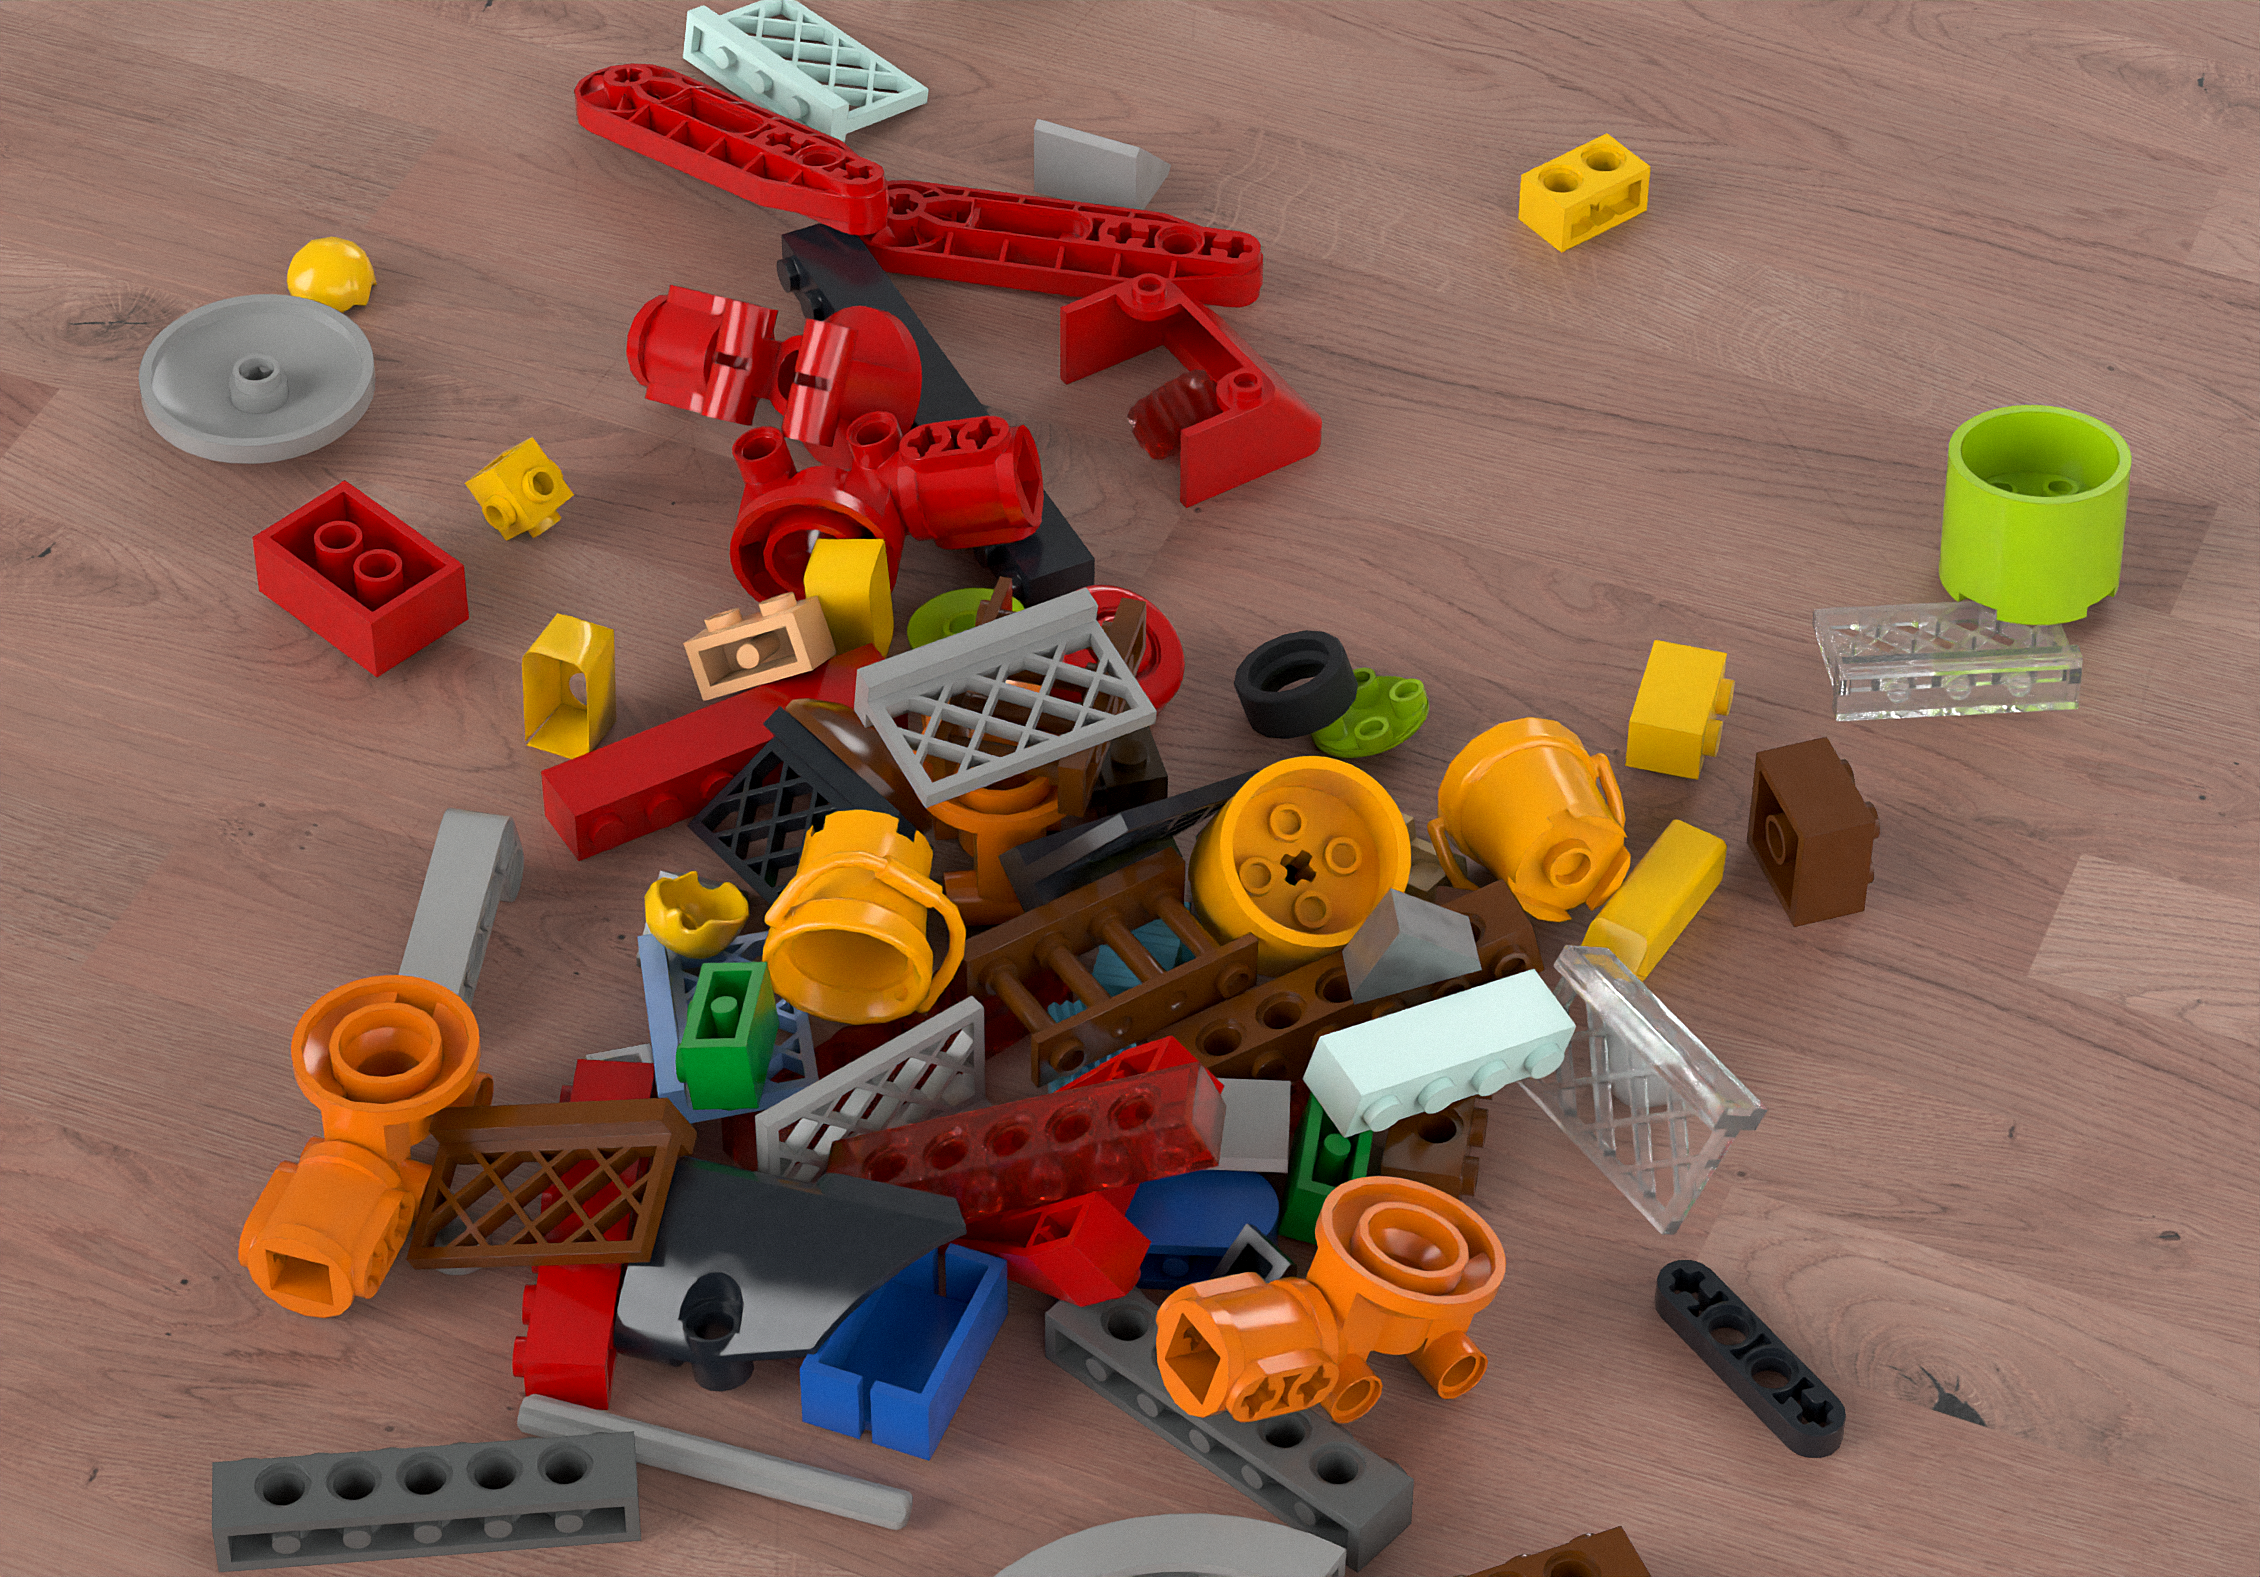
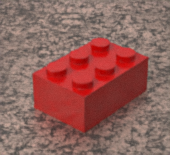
[252,480,469,678]

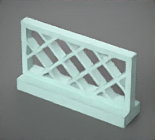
[683,0,929,143]

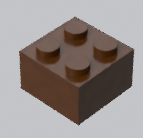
[1747,737,1880,927]

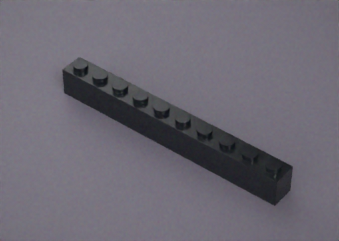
[776,223,1095,609]

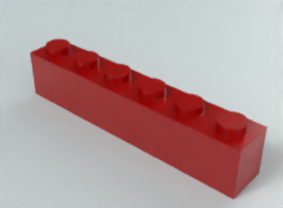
[541,642,908,861]
[512,1059,658,1410]

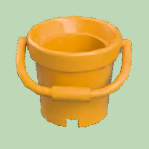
[1427,717,1631,922]
[762,809,966,1025]

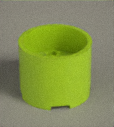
[1939,405,2132,625]

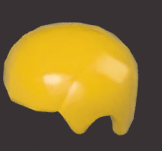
[287,237,377,313]
[644,871,750,959]

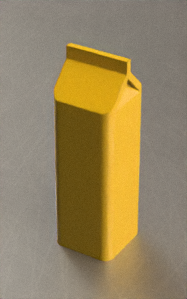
[1572,819,1727,989]

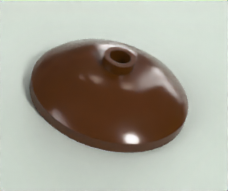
[785,698,932,836]

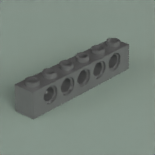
[1045,1286,1414,1573]
[212,1431,641,1572]

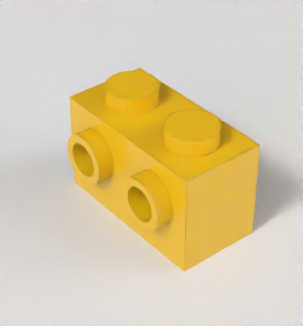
[1625,640,1735,780]

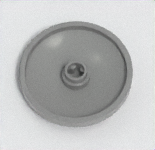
[139,294,376,464]

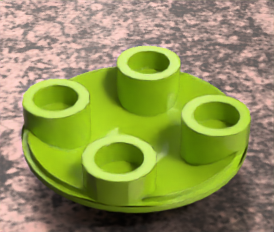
[1310,667,1429,758]

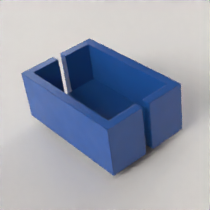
[800,1243,1008,1461]

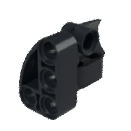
[613,1156,967,1392]

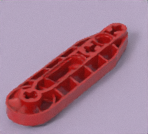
[574,63,890,235]
[858,180,1263,308]

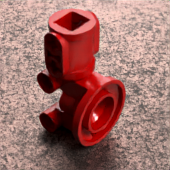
[626,284,922,471]
[729,411,1044,603]

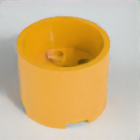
[1187,756,1411,978]

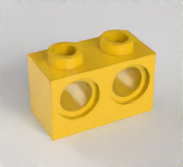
[1518,133,1651,253]

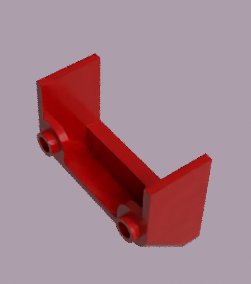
[1060,273,1322,508]

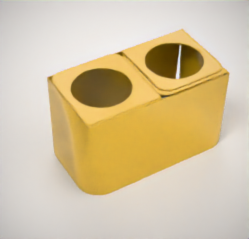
[803,538,894,659]
[522,613,617,759]

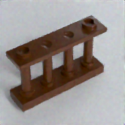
[924,576,1146,817]
[953,846,1258,1088]

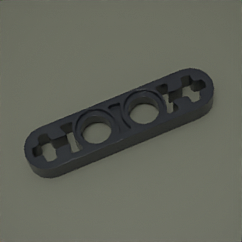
[1655,1260,1846,1458]

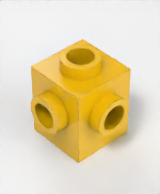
[465,437,574,541]

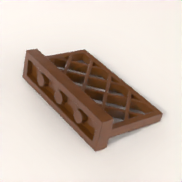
[406,1098,698,1270]

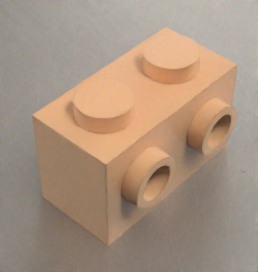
[683,592,837,701]

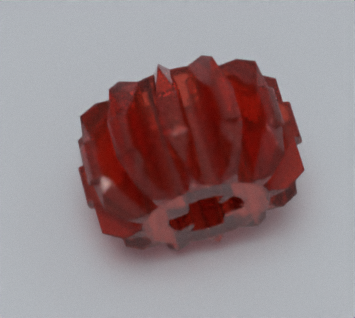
[1127,369,1224,460]

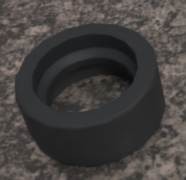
[1234,630,1358,739]

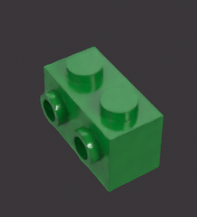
[675,962,780,1111]

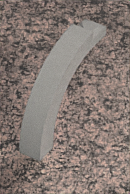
[994,1513,1346,1577]

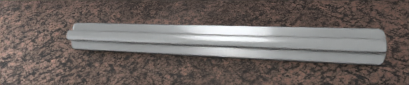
[517,1394,913,1530]

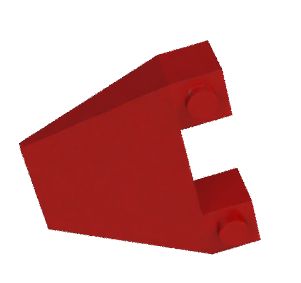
[938,1035,1225,1307]

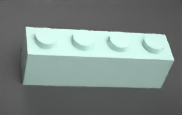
[1303,969,1576,1138]

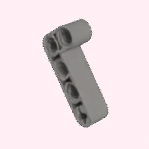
[399,808,524,1008]

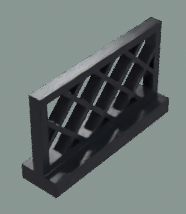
[687,706,934,906]
[998,769,1259,913]

